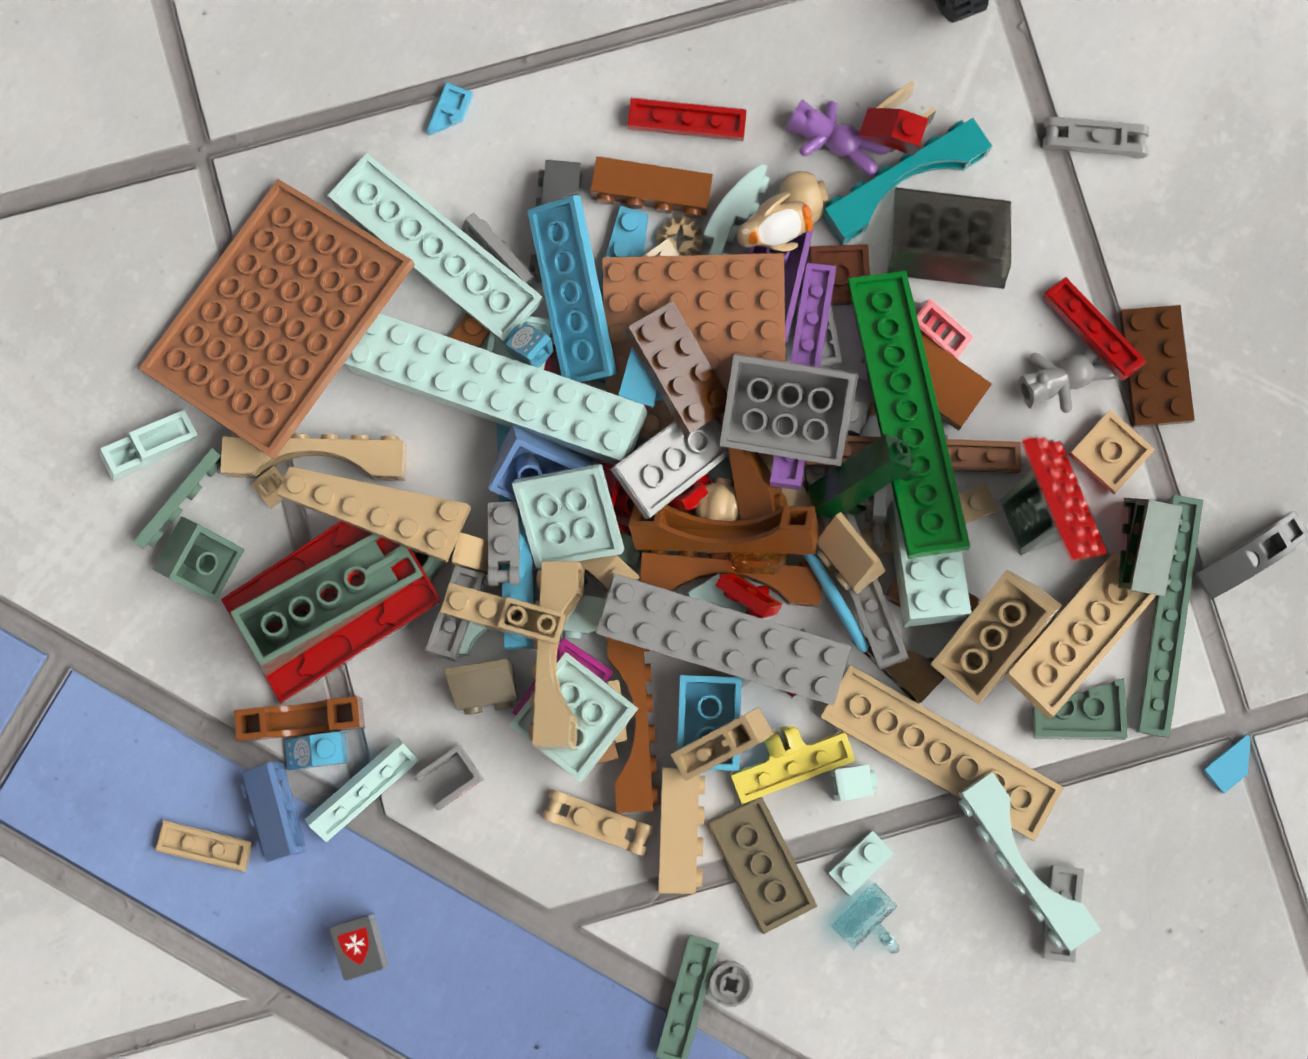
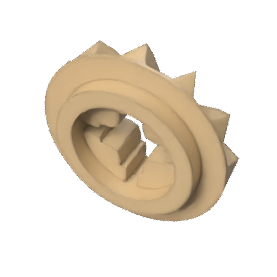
[656,216,703,256]

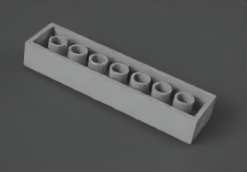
[595,573,852,706]

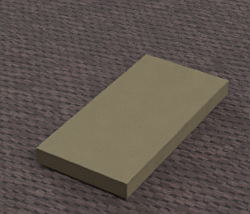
[707,797,818,934]

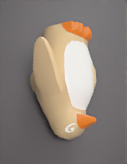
[737,192,813,252]

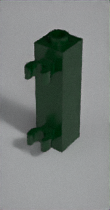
[808,434,918,519]

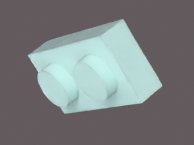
[828,831,894,896]

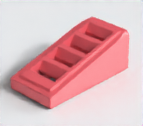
[916,299,973,359]

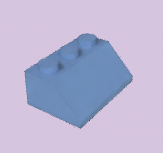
[488,425,594,501]
[240,761,307,863]

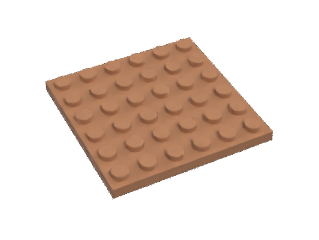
[602,253,786,438]

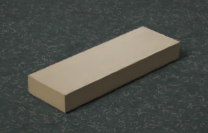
[155,820,254,872]

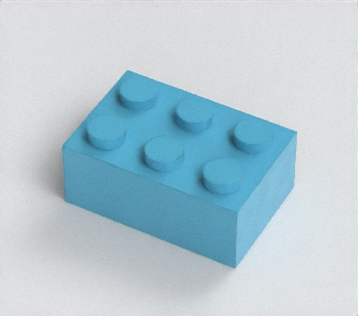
[676,675,742,771]

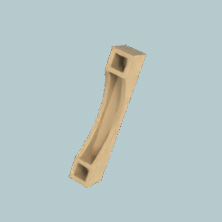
[220,433,407,481]
[528,561,585,750]

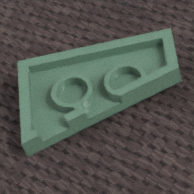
[1032,678,1128,740]

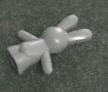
[1017,347,1118,413]

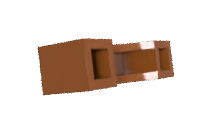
[234,696,365,742]

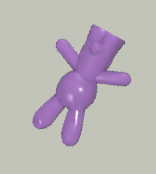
[786,100,890,176]

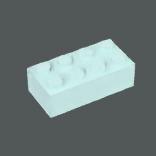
[886,500,971,627]

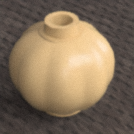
[778,171,829,224]
[692,477,740,521]

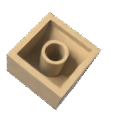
[816,512,886,594]

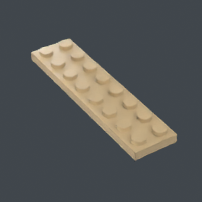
[820,665,1064,841]

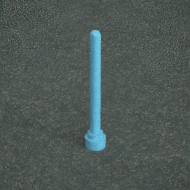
[803,552,869,652]

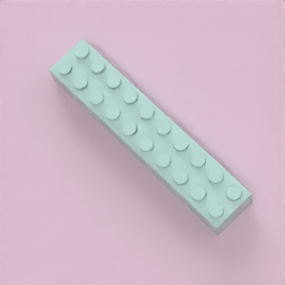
[344,313,648,464]

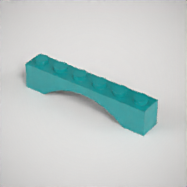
[823,118,992,245]

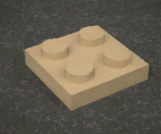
[1069,409,1155,494]

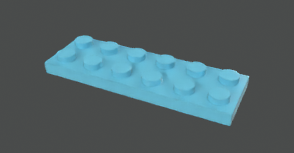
[527,195,617,383]

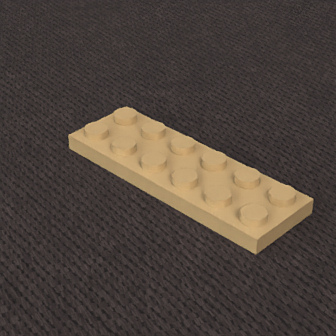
[1004,552,1156,719]

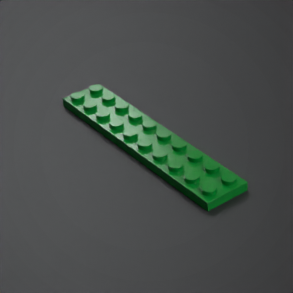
[847,271,971,559]

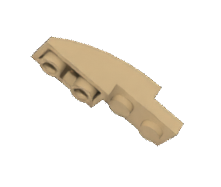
[440,583,567,645]

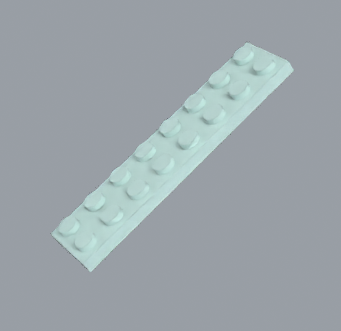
[327,153,544,344]

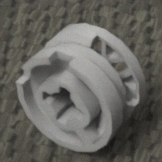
[709,961,753,1007]

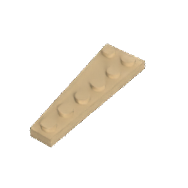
[277,466,471,563]

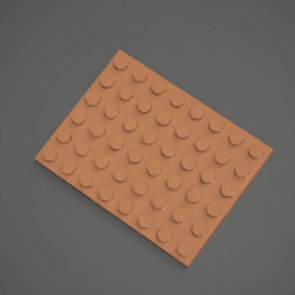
[139,179,415,460]

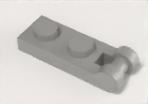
[488,501,520,586]

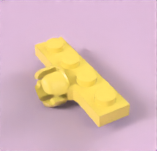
[730,726,856,804]

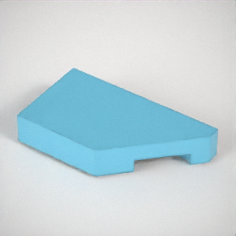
[426,82,474,135]
[1202,735,1251,794]

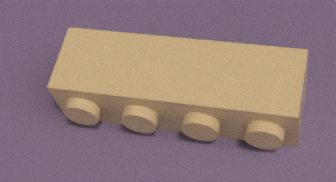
[658,768,705,894]

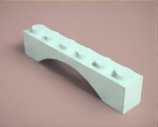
[957,772,1101,952]

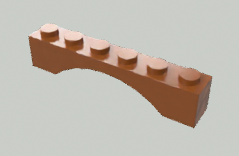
[629,503,819,555]
[640,550,822,608]
[606,637,659,813]

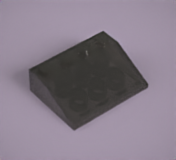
[887,187,1012,289]

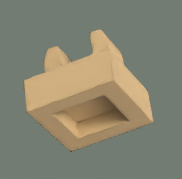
[251,466,284,509]

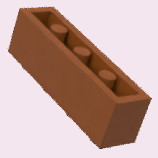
[591,156,713,218]

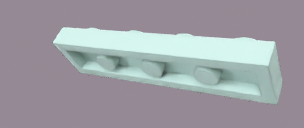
[305,737,420,842]

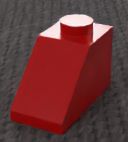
[858,108,929,156]

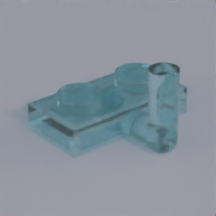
[830,882,900,954]

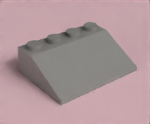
[719,354,859,466]

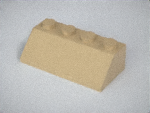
[930,570,1062,704]

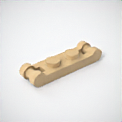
[541,789,654,856]

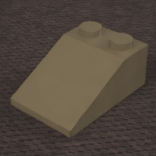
[445,659,519,715]

